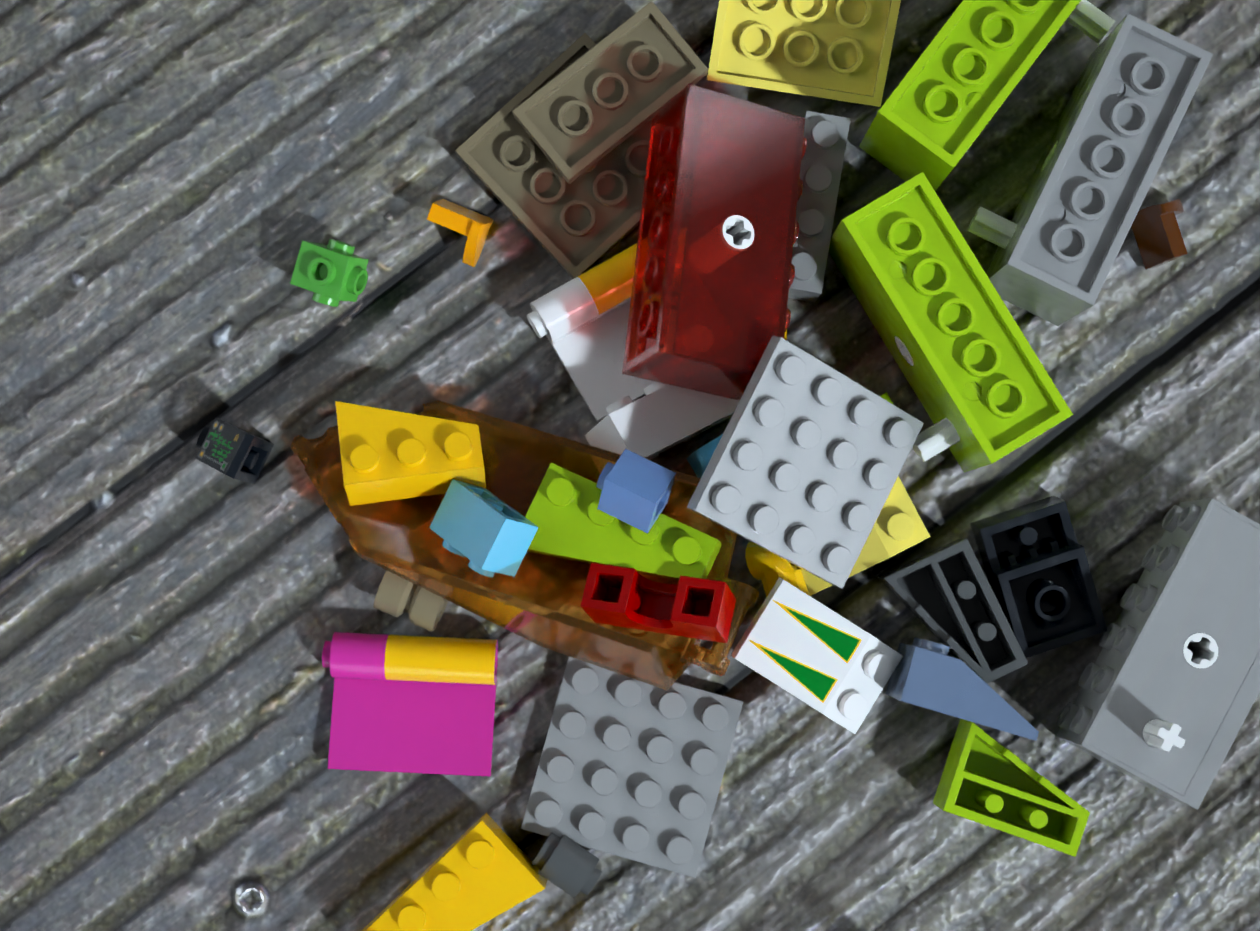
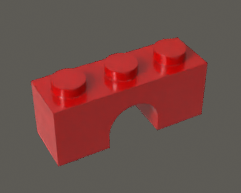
[580,562,736,644]

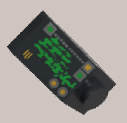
[196,418,274,484]

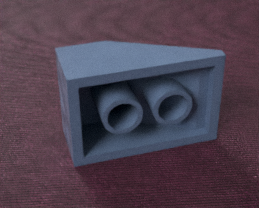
[885,637,1039,741]

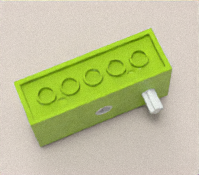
[859,0,1115,191]
[829,172,1073,472]

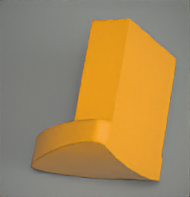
[427,199,493,267]

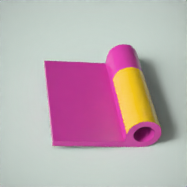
[322,632,498,777]

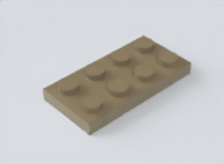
[512,1,708,184]

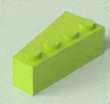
[525,462,722,581]

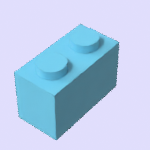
[429,479,539,577]

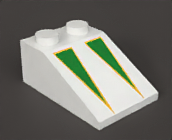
[730,577,903,734]

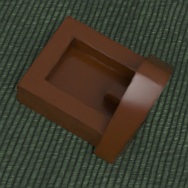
[1130,199,1188,270]

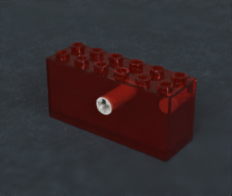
[622,84,807,400]

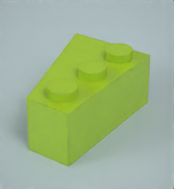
[933,719,1090,857]

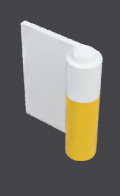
[527,225,734,421]

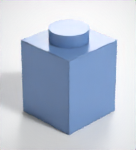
[596,449,676,534]

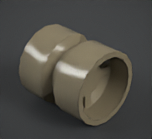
[373,554,456,632]

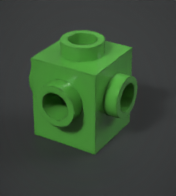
[290,239,369,307]

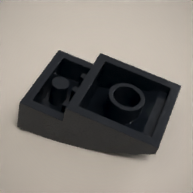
[970,496,1107,658]

